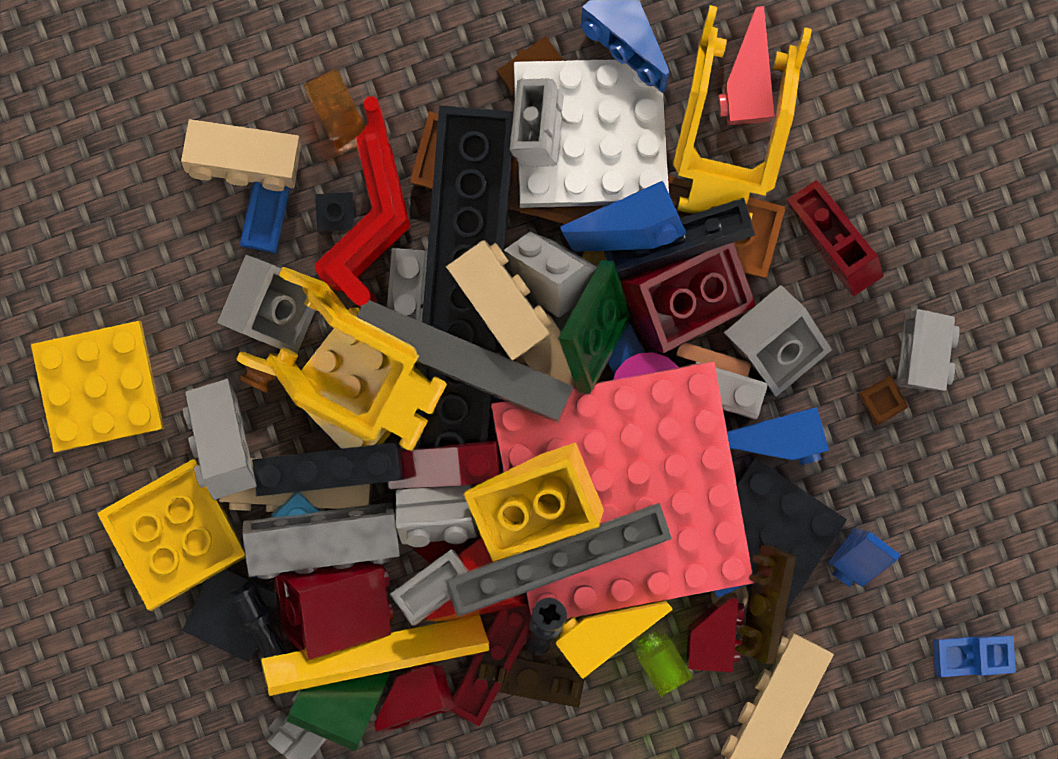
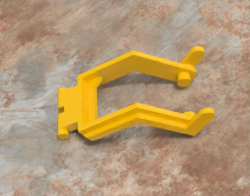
[673,5,812,220]
[236,267,447,451]

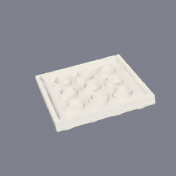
[513,60,669,208]

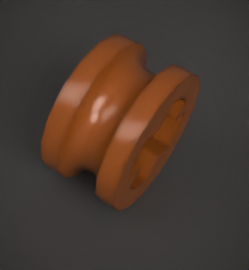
[238,366,276,393]

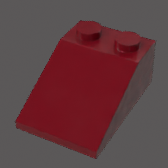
[620,242,756,353]

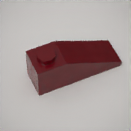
[786,180,884,297]
[388,441,501,489]

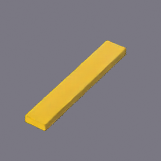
[261,615,489,696]

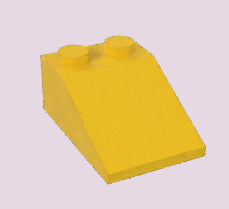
[464,442,604,562]
[554,600,673,679]

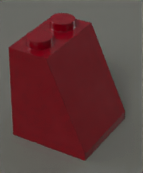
[274,561,393,660]

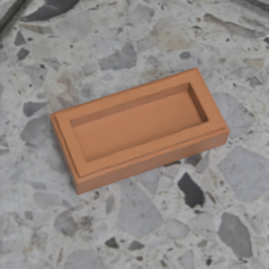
[674,343,751,377]

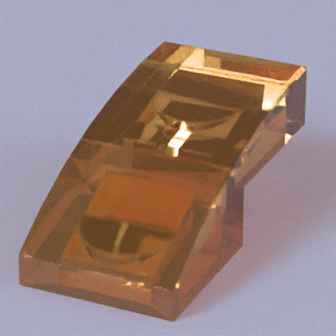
[304,68,366,154]

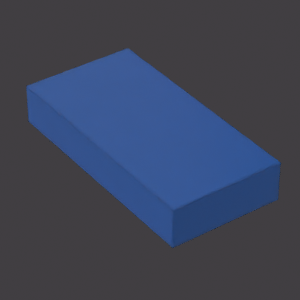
[240,182,291,254]

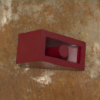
[374,663,455,732]

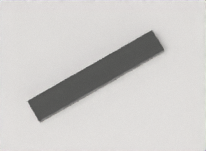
[357,301,573,423]
[444,503,672,617]

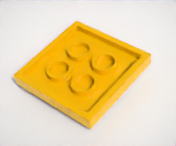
[285,307,431,449]
[31,321,164,452]
[97,459,246,611]

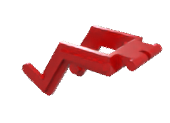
[315,96,411,308]

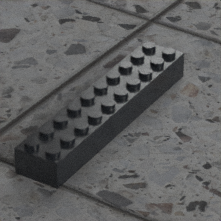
[414,105,514,487]

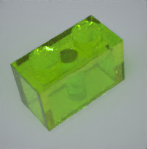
[634,631,693,697]

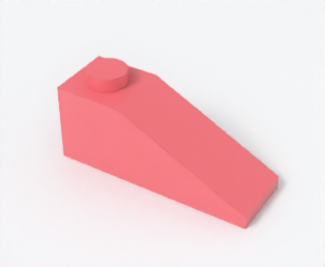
[718,6,775,126]

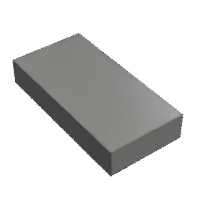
[391,550,468,626]

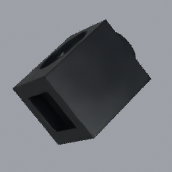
[315,192,357,235]

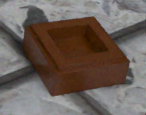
[857,375,909,426]

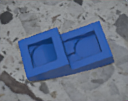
[933,635,1016,677]

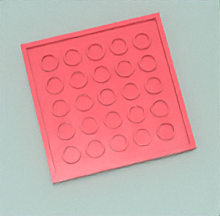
[491,361,754,623]

